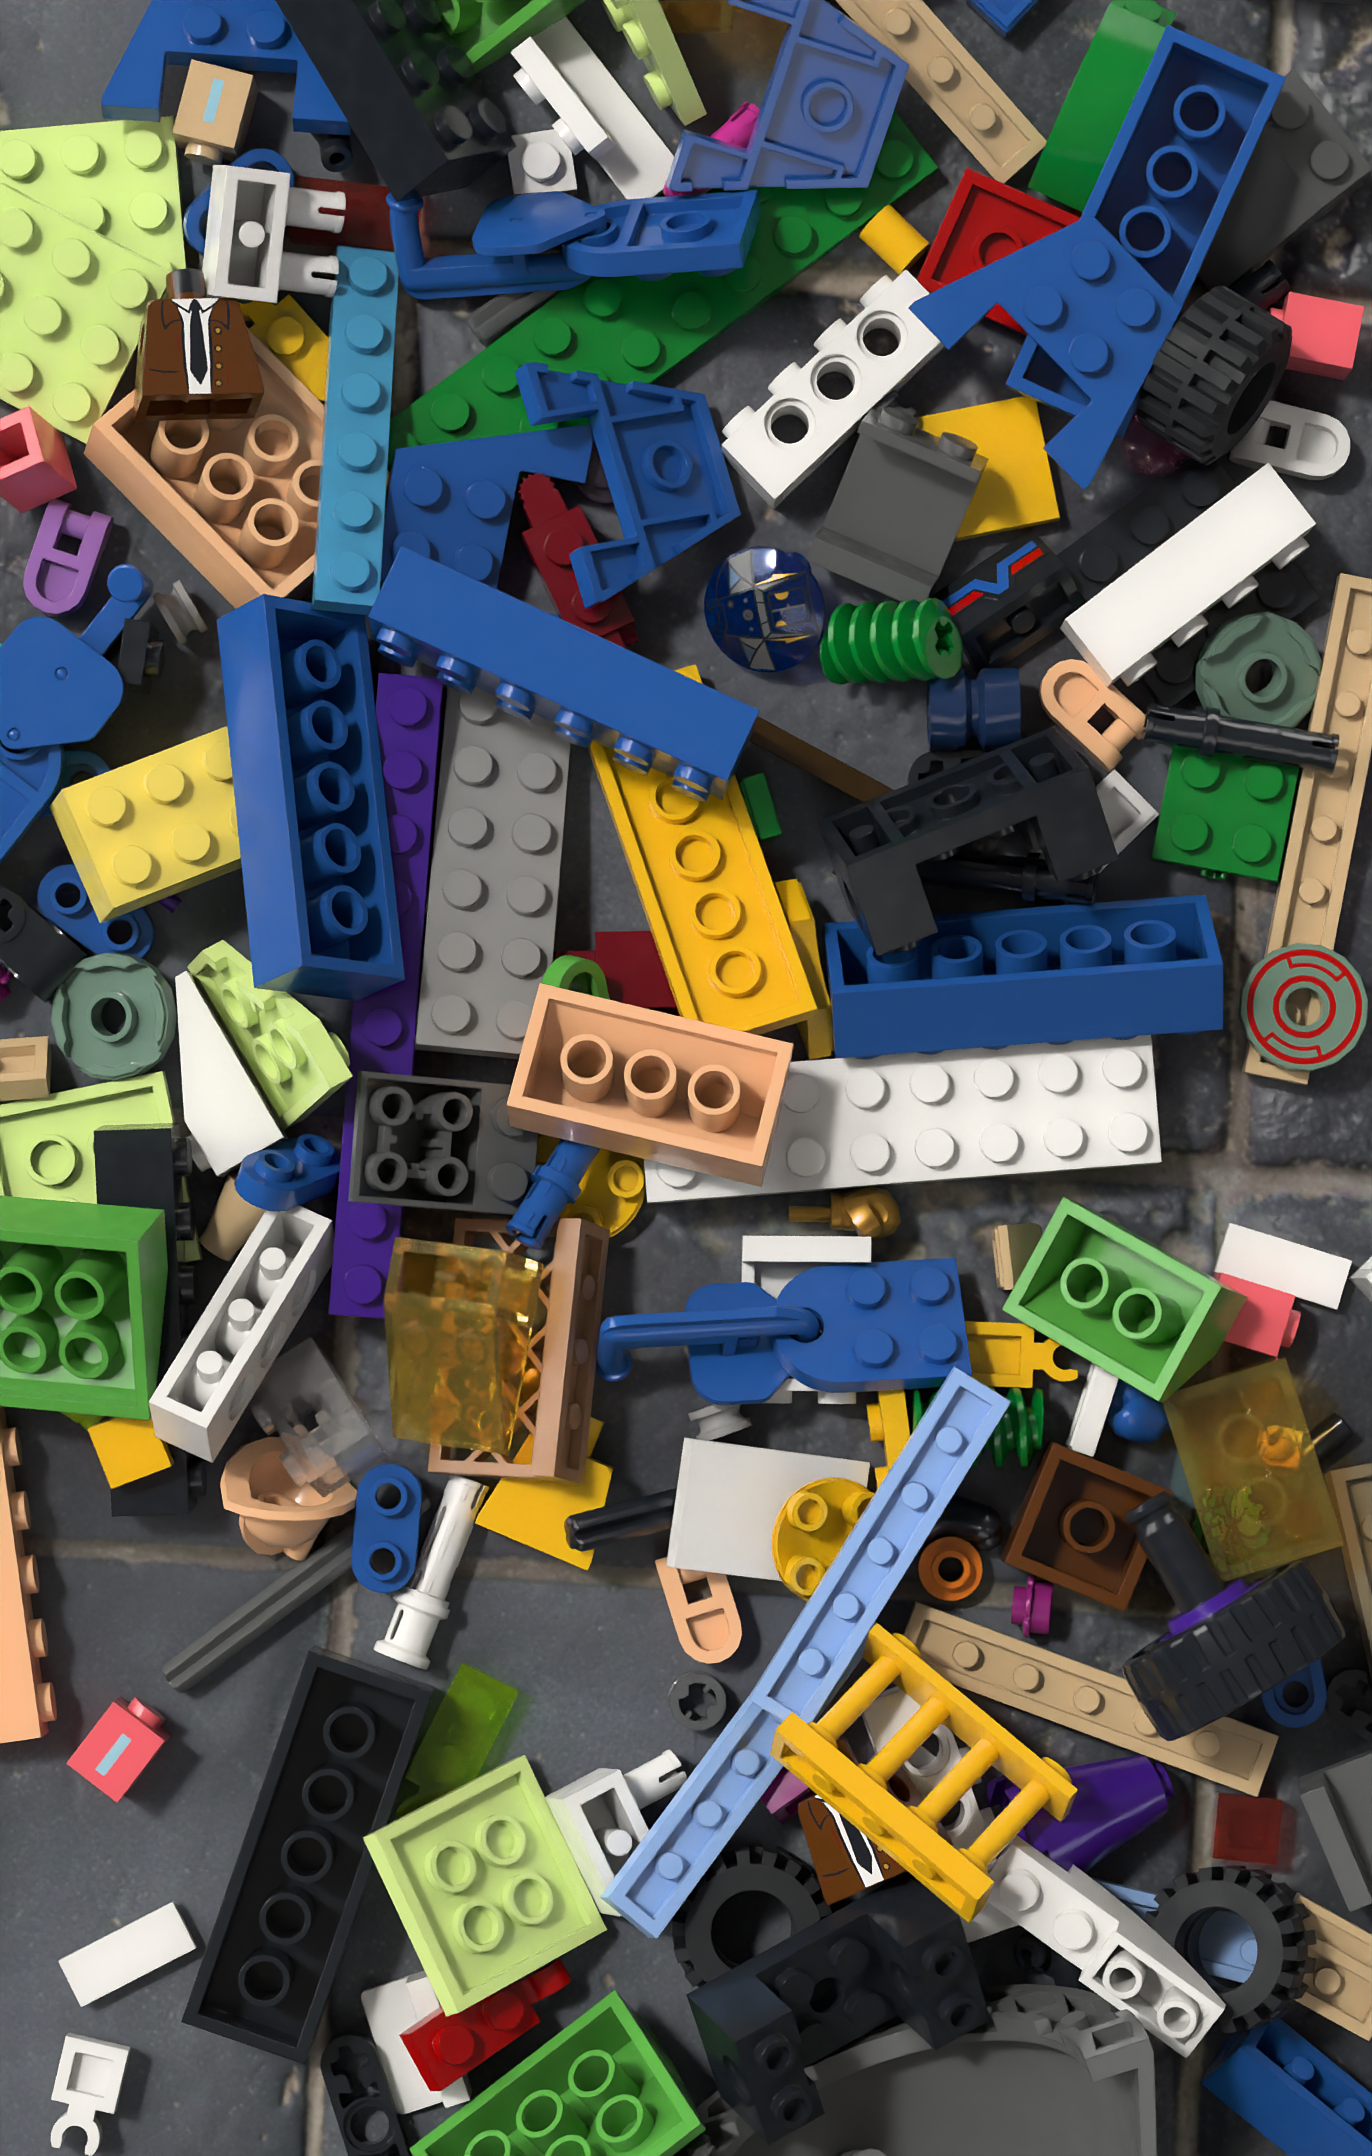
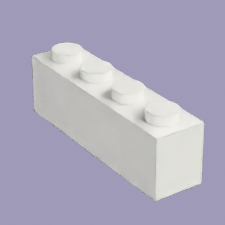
[1060,463,1316,688]

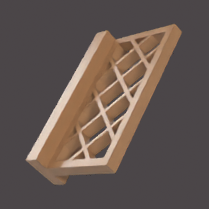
[428,1218,610,1485]

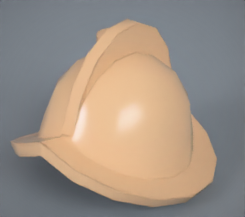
[220,1437,357,1561]

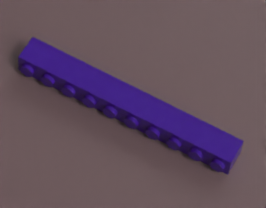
[329,673,446,1319]

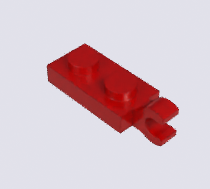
[399,1958,572,2091]

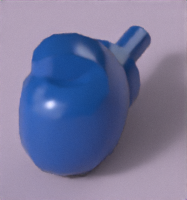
[1106,1379,1179,1444]

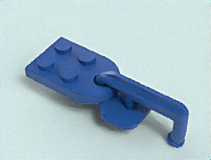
[386,190,761,299]
[0,564,154,866]
[596,1258,972,1405]

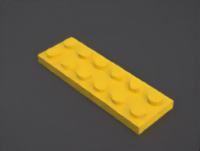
[588,664,817,1035]

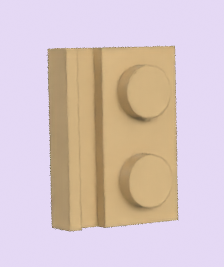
[1293,1892,1372,2041]

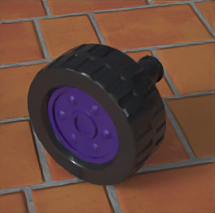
[1122,1491,1346,1741]

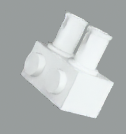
[202,165,346,303]
[545,1749,687,1917]

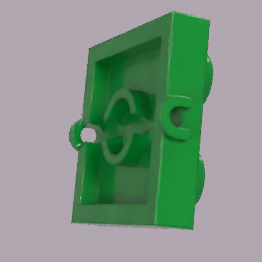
[1151,746,1299,884]

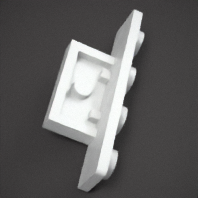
[510,16,675,199]

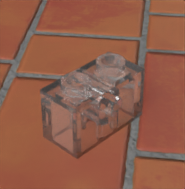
[248,1337,388,1498]

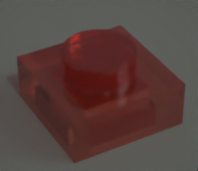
[1210,1791,1283,1865]

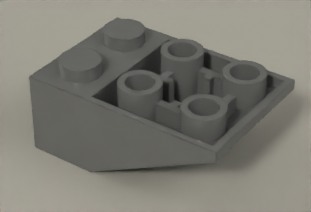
[348,1071,538,1215]

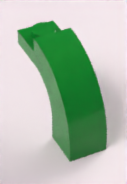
[1028,0,1177,212]

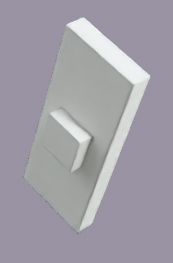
[1214,1223,1352,1310]
[58,1901,197,2007]

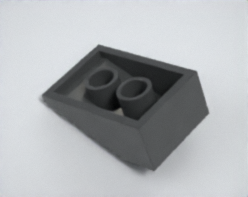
[1197,69,1372,292]

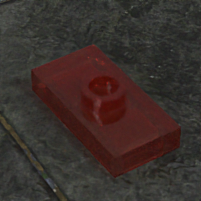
[289,176,423,252]

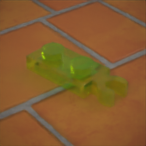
[394,1661,520,1821]

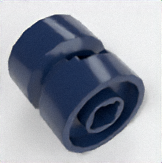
[926,667,1021,751]

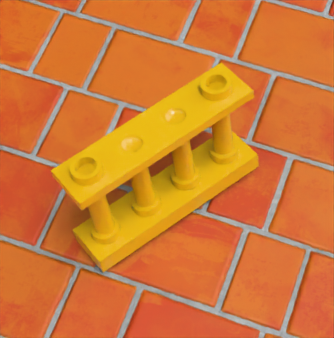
[770,1623,1078,1923]

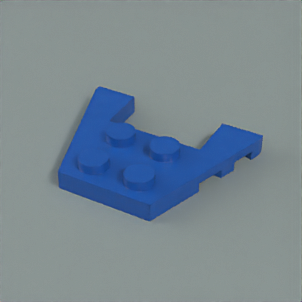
[101,0,351,136]
[666,0,909,192]
[908,214,1182,490]
[515,362,741,610]
[381,425,594,618]

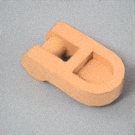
[1039,659,1146,772]
[655,1557,742,1664]

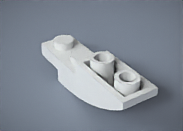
[987,1835,1226,2058]

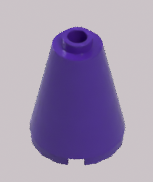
[986,1755,1174,1873]

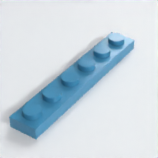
[312,245,399,615]

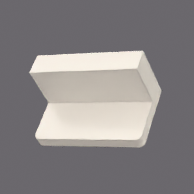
[361,1970,472,2115]

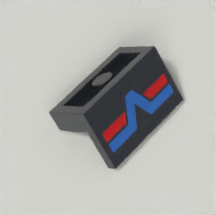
[930,529,1085,674]

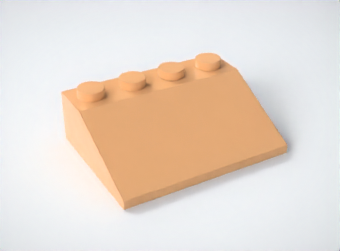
[84,328,390,609]

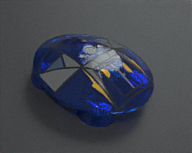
[704,546,825,672]

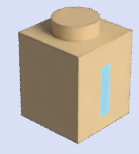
[172,60,259,166]

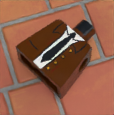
[133,268,264,421]
[798,1737,954,1905]

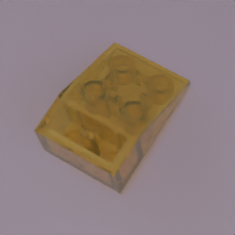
[383,1237,544,1455]

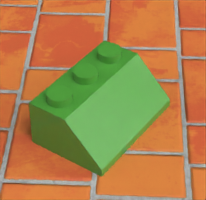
[1002,1197,1247,1403]

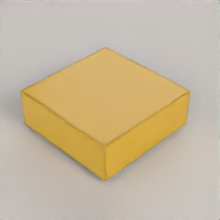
[88,1417,174,1489]

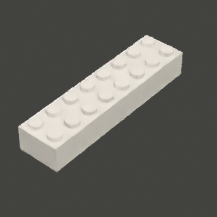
[644,1035,1162,1204]

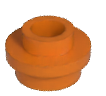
[918,1536,983,1601]

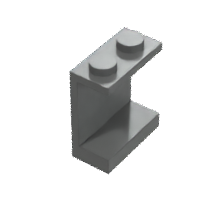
[805,407,989,602]
[1300,1750,1372,1912]

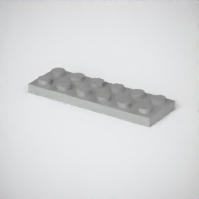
[414,686,571,1059]

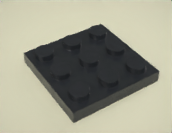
[1056,457,1320,707]

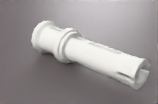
[373,1475,489,1670]

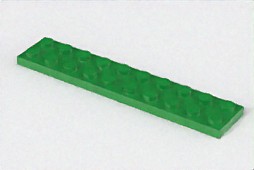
[387,110,938,488]

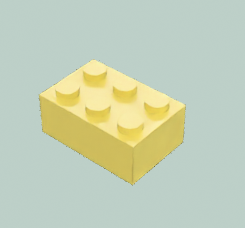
[49,726,242,923]

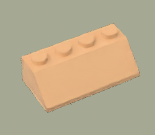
[506,983,794,1187]

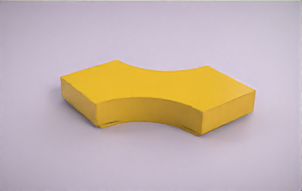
[775,878,833,1060]

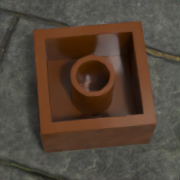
[1000,1441,1173,1612]

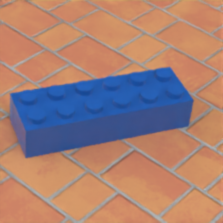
[1005,25,1286,440]
[368,546,760,802]
[217,594,405,1001]
[823,895,1223,1060]

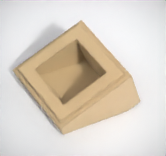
[991,1223,1041,1290]

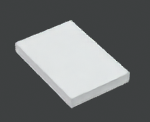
[666,1437,870,1581]

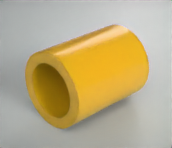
[859,204,930,276]

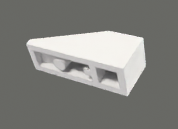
[175,971,288,1178]

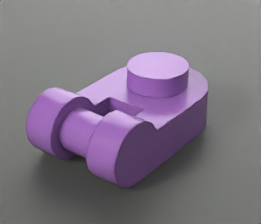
[23,498,114,617]

